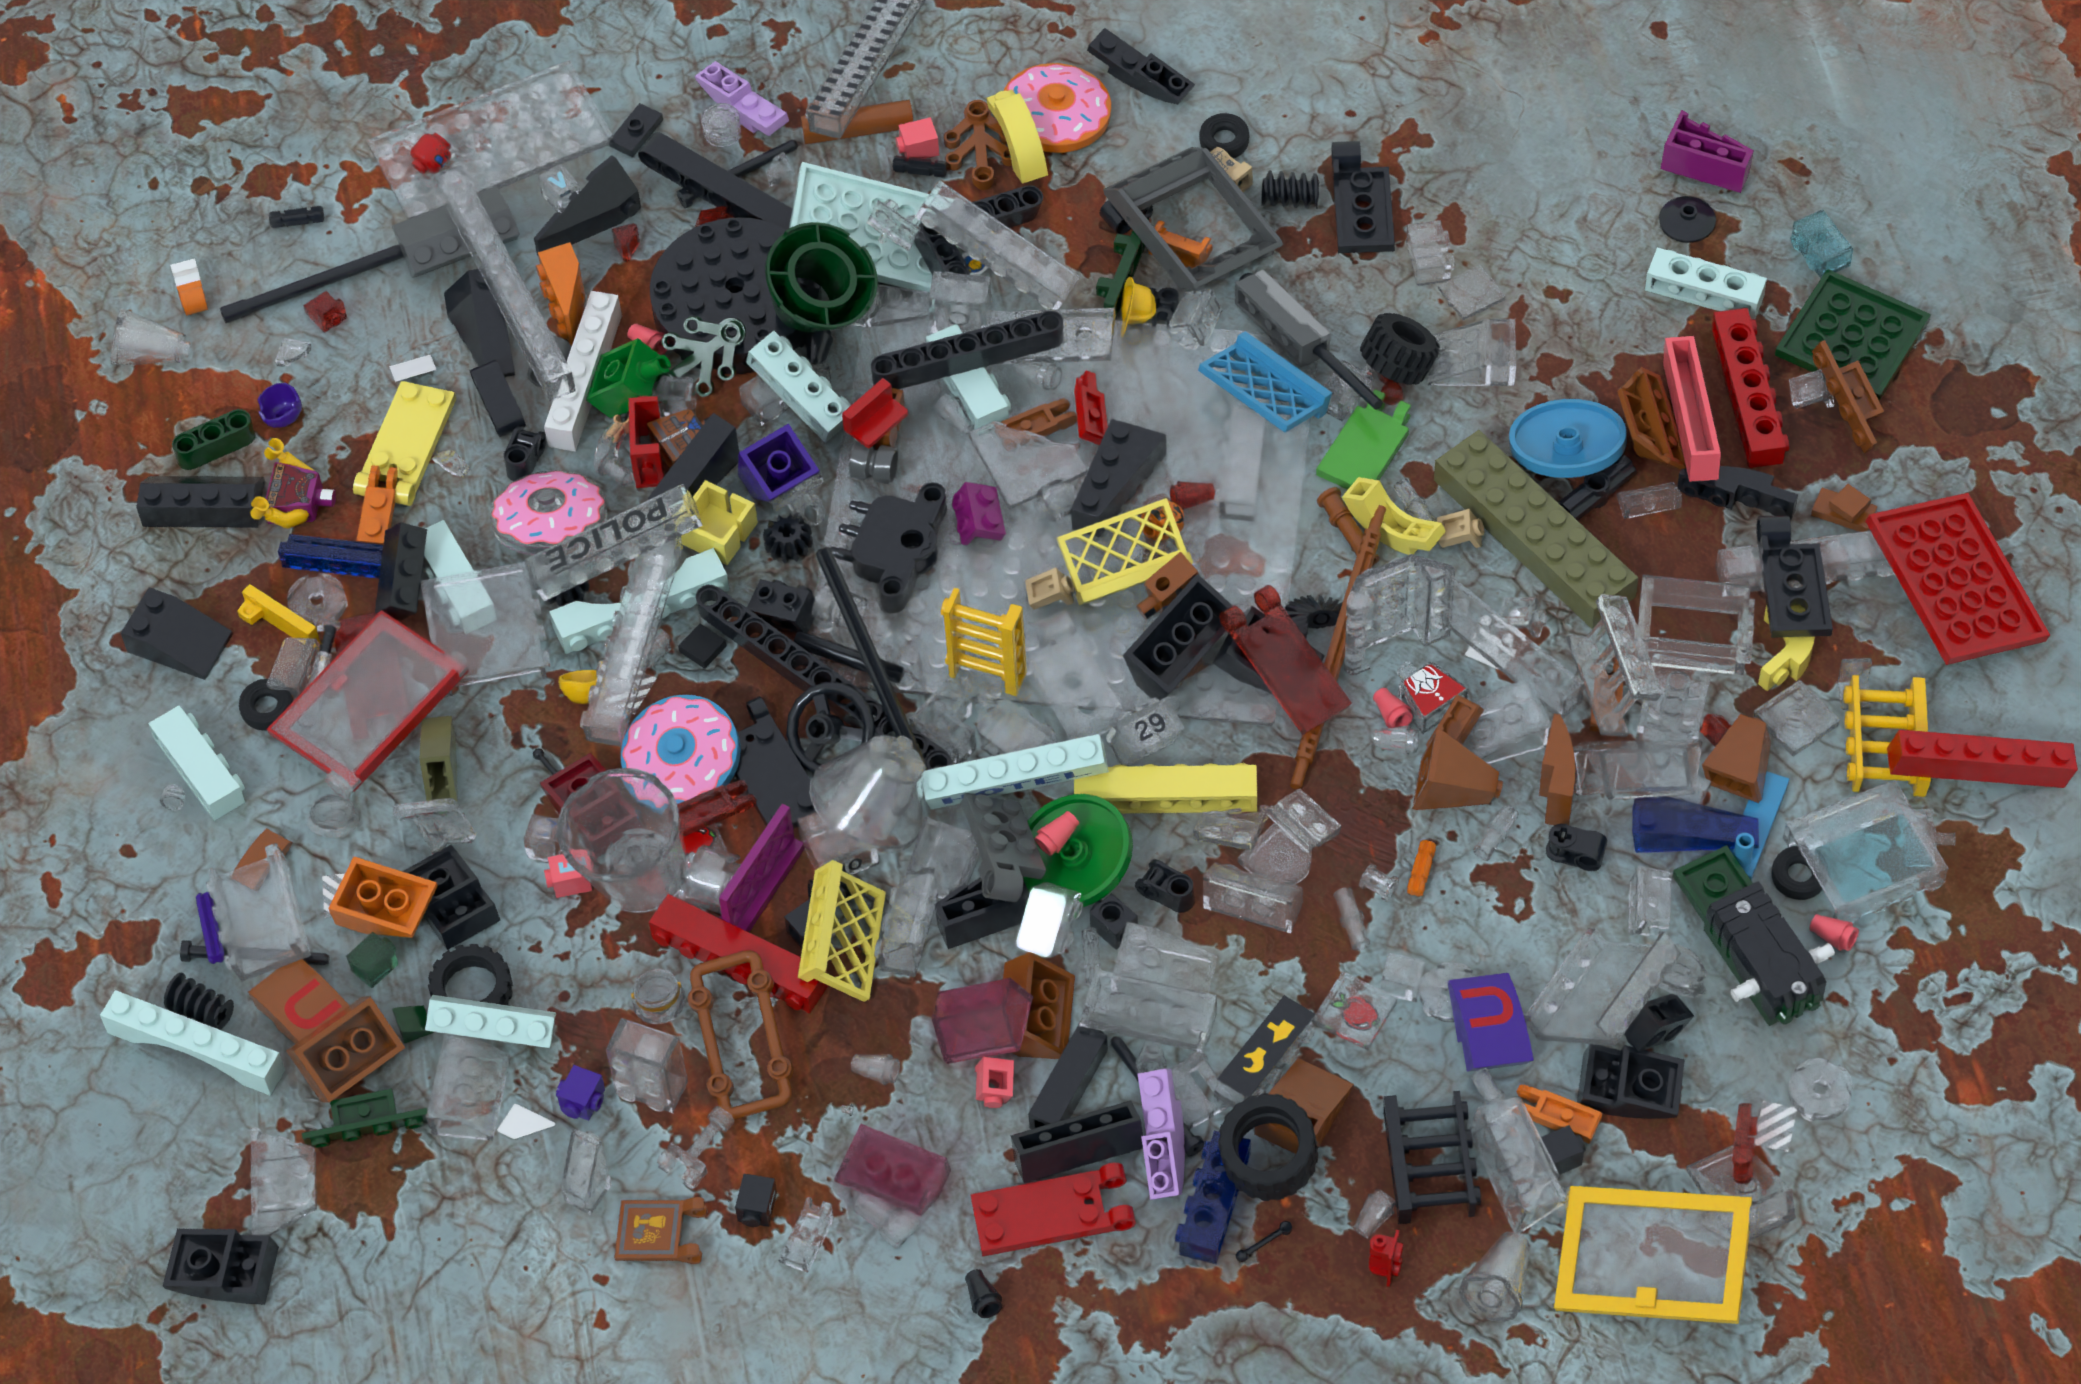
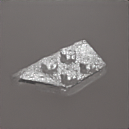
[251,1127,317,1236]

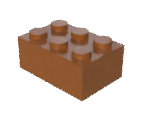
[286,996,405,1103]

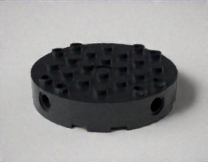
[650,218,822,374]

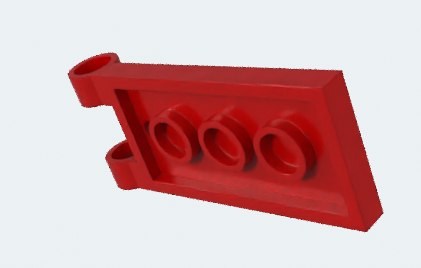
[970,1163,1136,1257]

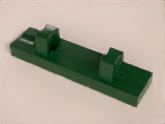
[1096,219,1149,323]

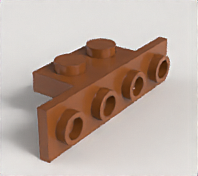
[1812,340,1884,453]

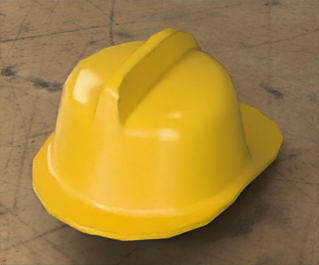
[1121,277,1156,337]

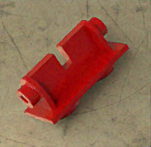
[1369,1229,1404,1287]

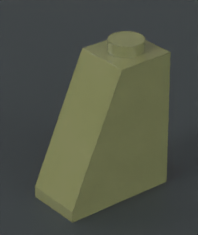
[419,716,458,808]

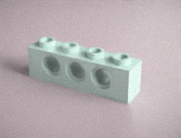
[1645,247,1767,319]

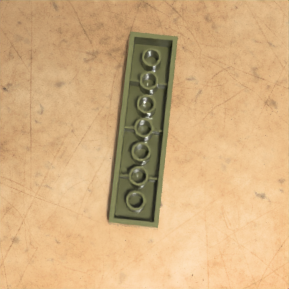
[1434,430,1638,629]

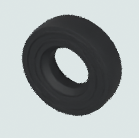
[1199,113,1249,159]
[239,679,293,731]
[1772,846,1828,900]

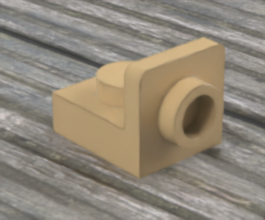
[1437,509,1485,548]
[1025,567,1074,610]

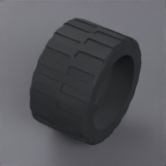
[1218,1093,1318,1201]

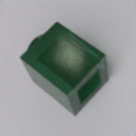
[346,932,398,988]

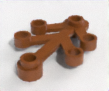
[944,100,1012,190]

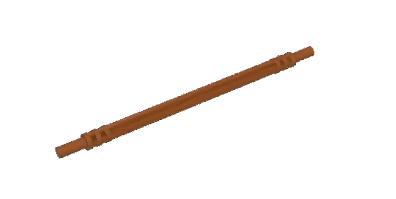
[1290,505,1386,790]

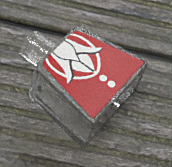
[1397,661,1468,735]

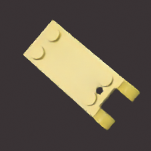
[353,381,456,506]

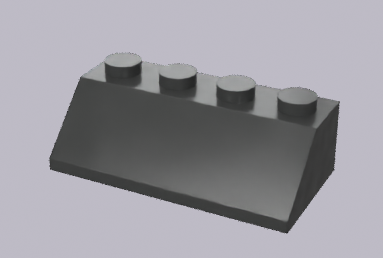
[392,186,520,278]

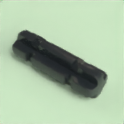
[892,155,947,178]
[269,206,325,228]

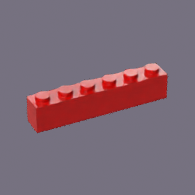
[1887,730,2078,788]
[649,894,828,1013]

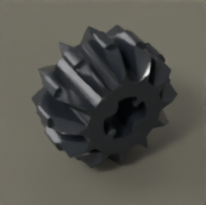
[763,513,813,564]

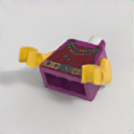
[250,438,336,529]

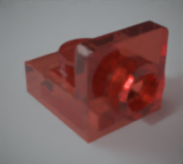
[303,291,347,333]

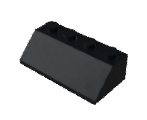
[136,476,264,528]
[1123,574,1242,705]

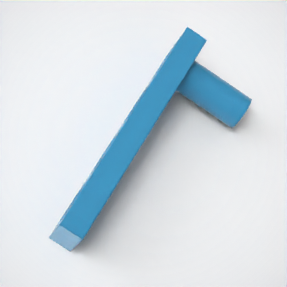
[1730,771,1790,881]

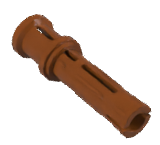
[1317,487,1380,566]

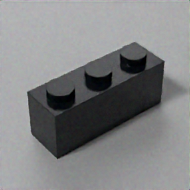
[374,522,427,621]

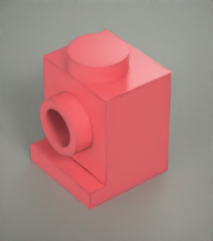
[975,1057,1014,1108]

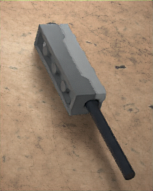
[1235,270,1383,410]

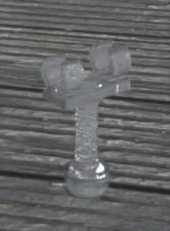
[657,1106,735,1189]

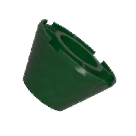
[765,222,878,332]

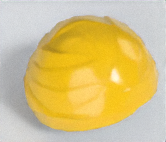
[558,670,607,704]

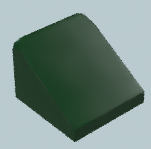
[392,1005,434,1043]

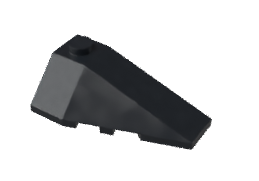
[534,155,641,256]
[444,266,515,377]

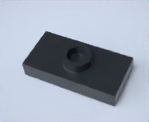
[609,103,663,157]

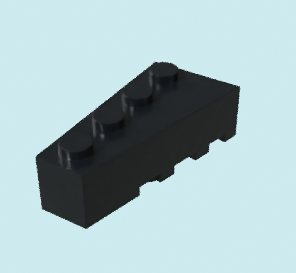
[1071,419,1167,537]

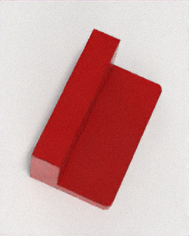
[842,378,908,448]

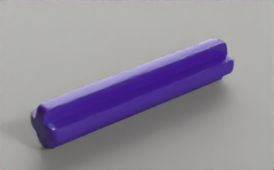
[196,892,225,964]

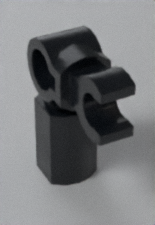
[1148,287,1179,329]

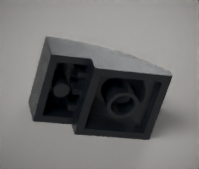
[402,845,500,950]
[1577,1043,1685,1119]
[163,1228,279,1305]

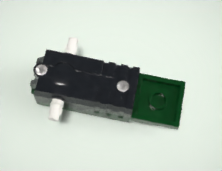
[1673,845,1835,1026]

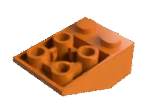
[536,242,585,346]

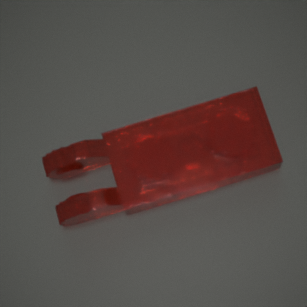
[669,780,757,837]
[1732,1103,1758,1185]

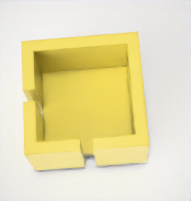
[674,480,758,565]

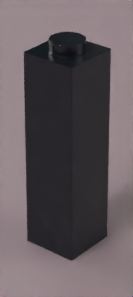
[1028,1023,1108,1129]

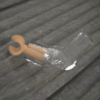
[593,414,634,487]

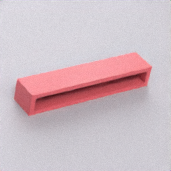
[1663,336,1721,482]

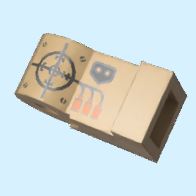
[1210,147,1253,192]

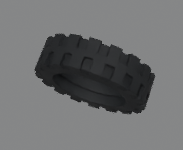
[428,944,513,1005]

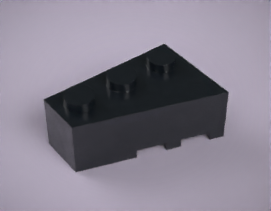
[934,877,1035,949]

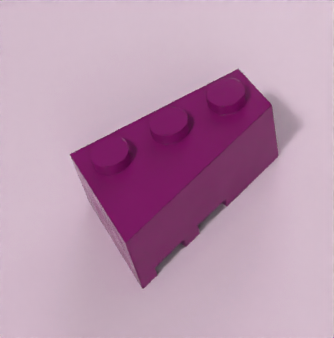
[1660,110,1754,193]

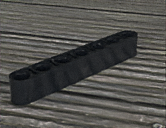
[638,132,792,230]
[871,311,1064,389]

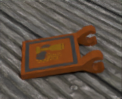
[614,1197,707,1264]

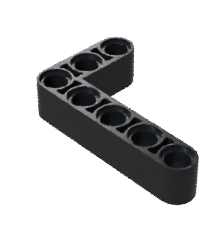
[915,185,1043,298]

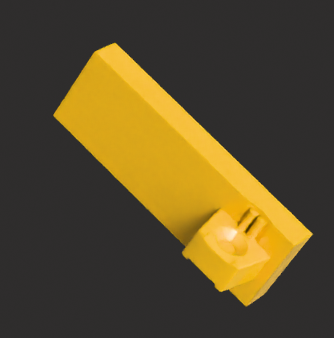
[238,584,321,651]

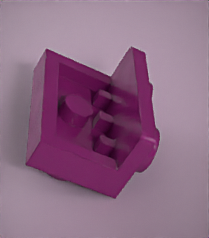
[952,482,1006,545]

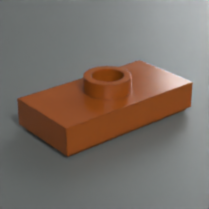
[1811,488,1878,534]
[1426,694,1484,746]

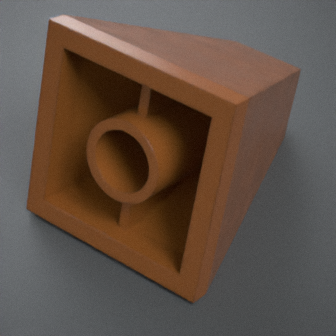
[1412,729,1503,810]

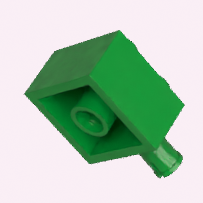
[586,338,671,419]

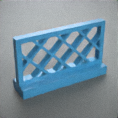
[1198,331,1332,433]

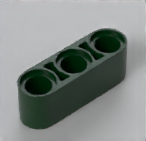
[172,409,256,470]

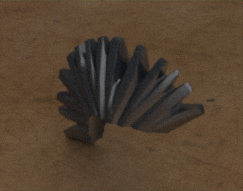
[1281,595,1343,639]

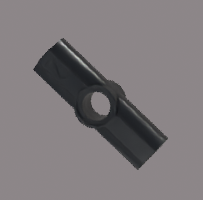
[1558,455,1636,521]

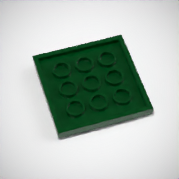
[1775,269,1931,401]

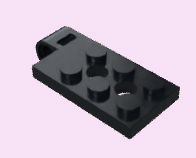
[1331,141,1395,254]
[1756,515,1833,638]

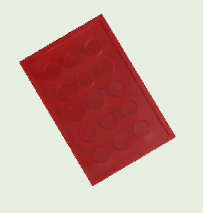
[1865,493,2050,665]

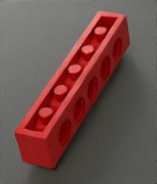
[1711,308,1789,468]

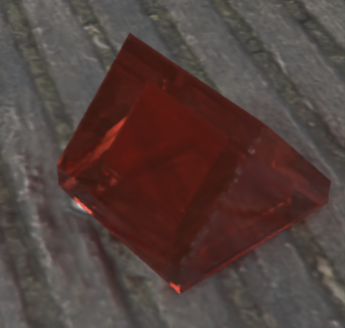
[612,223,640,262]
[1700,713,1731,747]

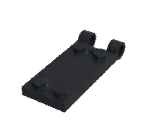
[735,696,828,829]

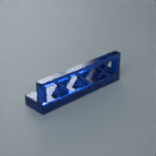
[278,534,383,579]

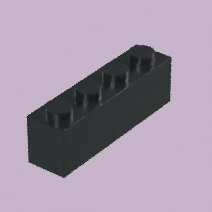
[1010,1100,1143,1183]

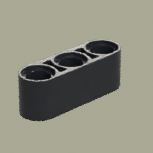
[469,359,526,437]

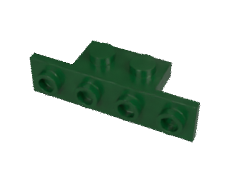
[302,1088,431,1148]

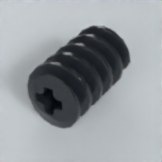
[1261,170,1319,209]
[164,972,234,1030]

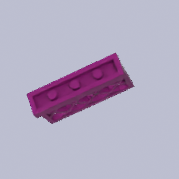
[719,804,805,932]

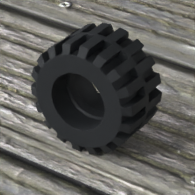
[1360,313,1440,385]

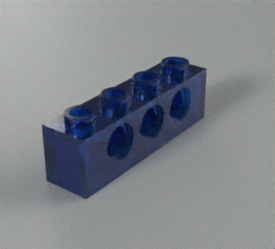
[1175,1130,1251,1265]

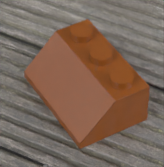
[996,952,1075,1059]

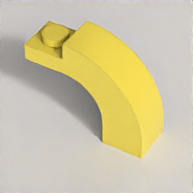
[986,89,1048,184]
[1342,477,1446,556]
[1758,605,1815,691]

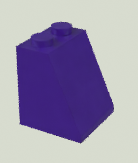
[738,423,820,502]

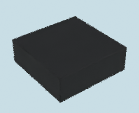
[678,624,727,669]

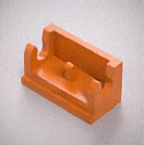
[1148,220,1213,269]

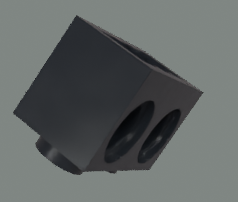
[1619,993,1694,1052]

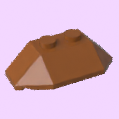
[1617,367,1686,470]

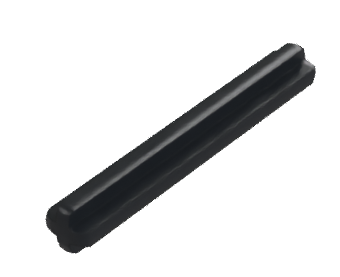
[794,631,905,683]

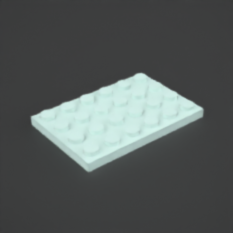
[789,162,965,299]

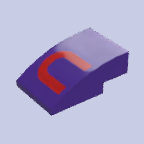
[1447,973,1534,1072]

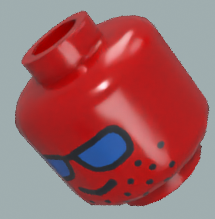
[410,132,452,174]

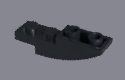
[1087,28,1195,105]
[1677,466,1798,520]

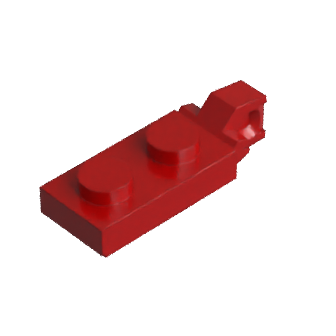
[1074,370,1108,445]

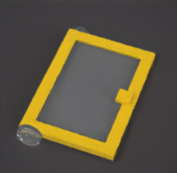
[1554,1186,1759,1324]

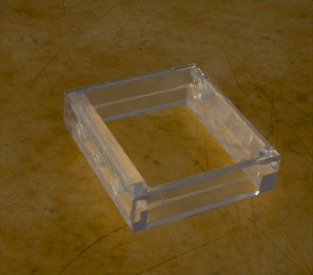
[1634,575,1755,675]

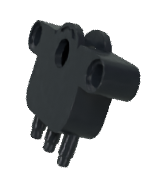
[830,482,947,613]

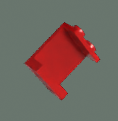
[628,396,664,488]

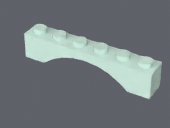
[549,548,730,654]
[100,990,285,1096]

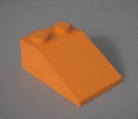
[328,856,438,938]

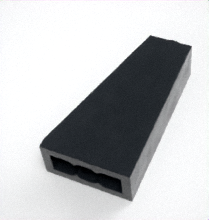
[648,413,739,529]

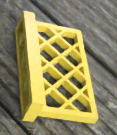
[1056,498,1193,606]
[798,860,886,1002]

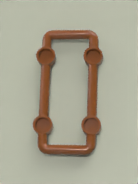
[688,950,794,1120]

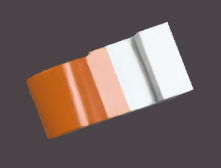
[170,258,208,316]

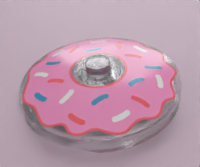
[490,470,608,556]

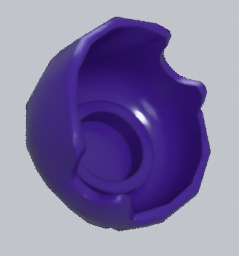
[258,383,302,428]

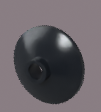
[1659,196,1716,243]

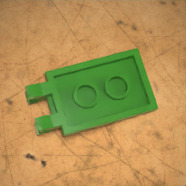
[1316,389,1411,489]

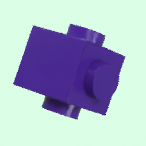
[556,1065,605,1121]

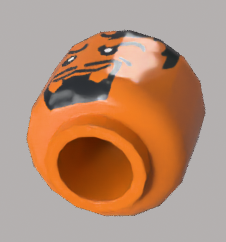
[1140,499,1184,542]

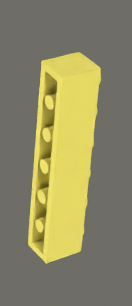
[1074,763,1257,814]

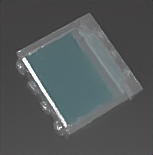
[1783,780,1948,923]

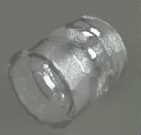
[812,583,868,633]

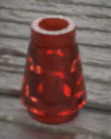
[1170,481,1215,510]

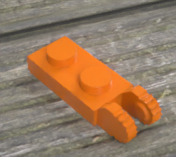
[356,465,398,546]
[1509,1084,1603,1144]

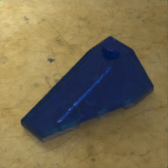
[1632,796,1759,853]

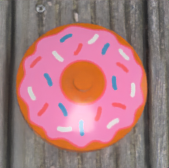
[1004,63,1111,153]

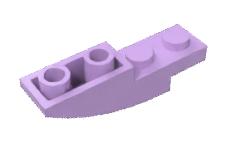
[695,61,789,136]
[1138,1069,1185,1200]

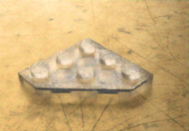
[969,421,1087,510]

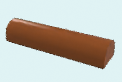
[800,99,913,144]

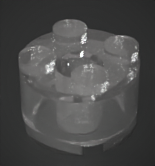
[678,845,741,914]

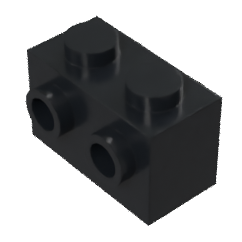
[747,579,821,633]

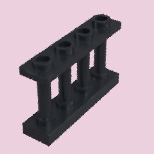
[1383,1091,1481,1224]

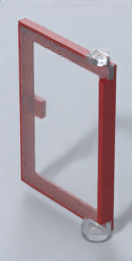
[267,610,469,799]

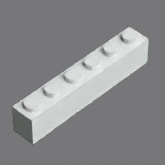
[544,291,622,452]

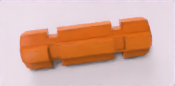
[1407,840,1436,897]

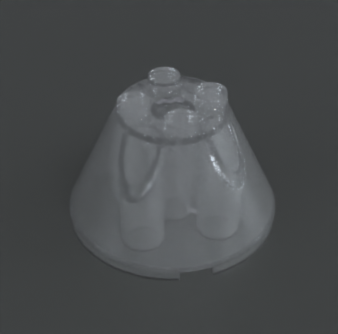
[810,735,926,853]

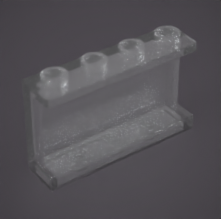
[206,843,311,982]

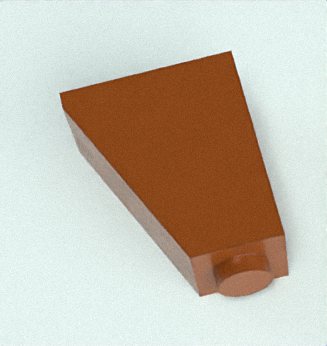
[1702,714,1771,803]

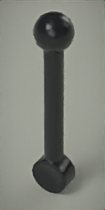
[533,748,557,775]
[1236,1221,1292,1262]

